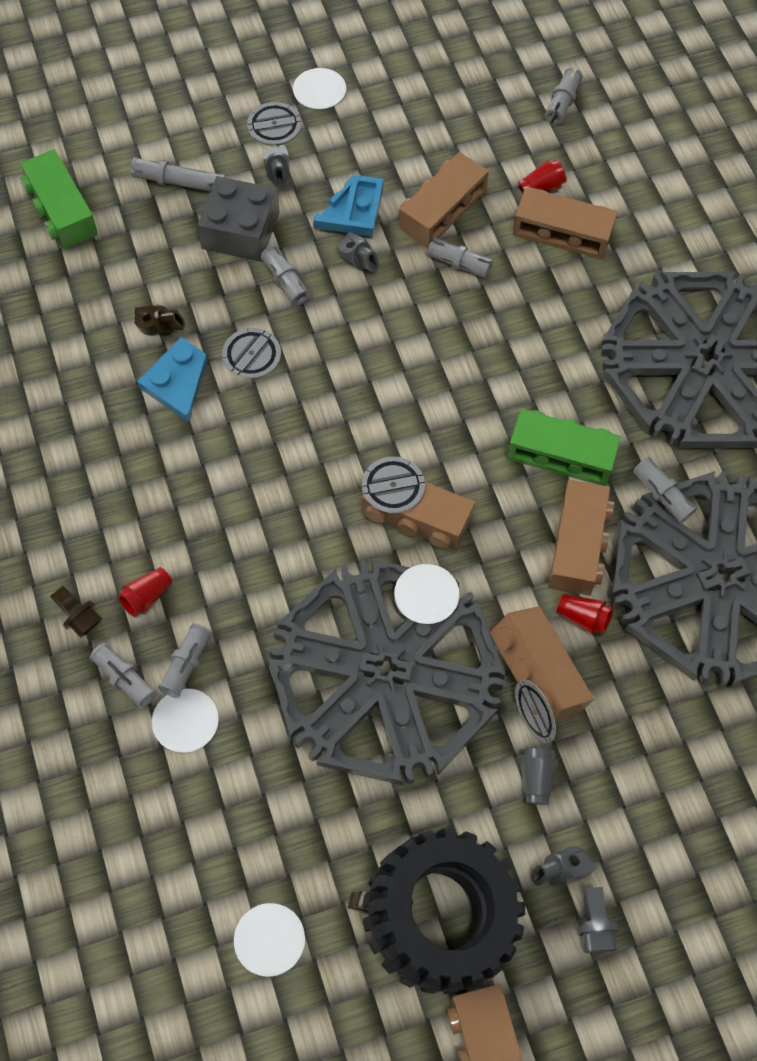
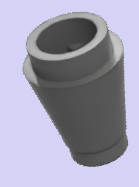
[520,748,558,805]

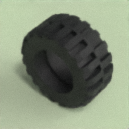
[363,828,526,994]

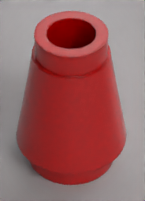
[518,159,567,195]
[117,567,172,617]
[556,594,613,635]

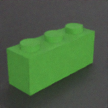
[20,149,98,249]
[507,409,621,486]

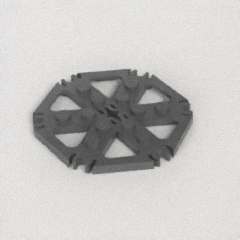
[601,272,757,448]
[611,471,757,687]
[268,559,505,785]

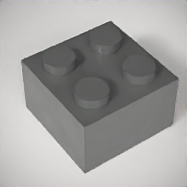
[197,176,280,262]

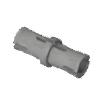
[544,67,583,125]
[427,237,494,279]
[261,246,310,306]
[633,457,697,524]
[158,623,213,698]
[89,642,157,709]

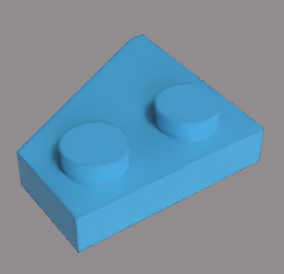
[313,175,384,237]
[137,337,208,422]

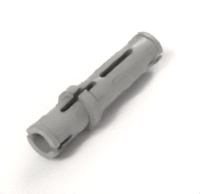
[130,157,226,192]

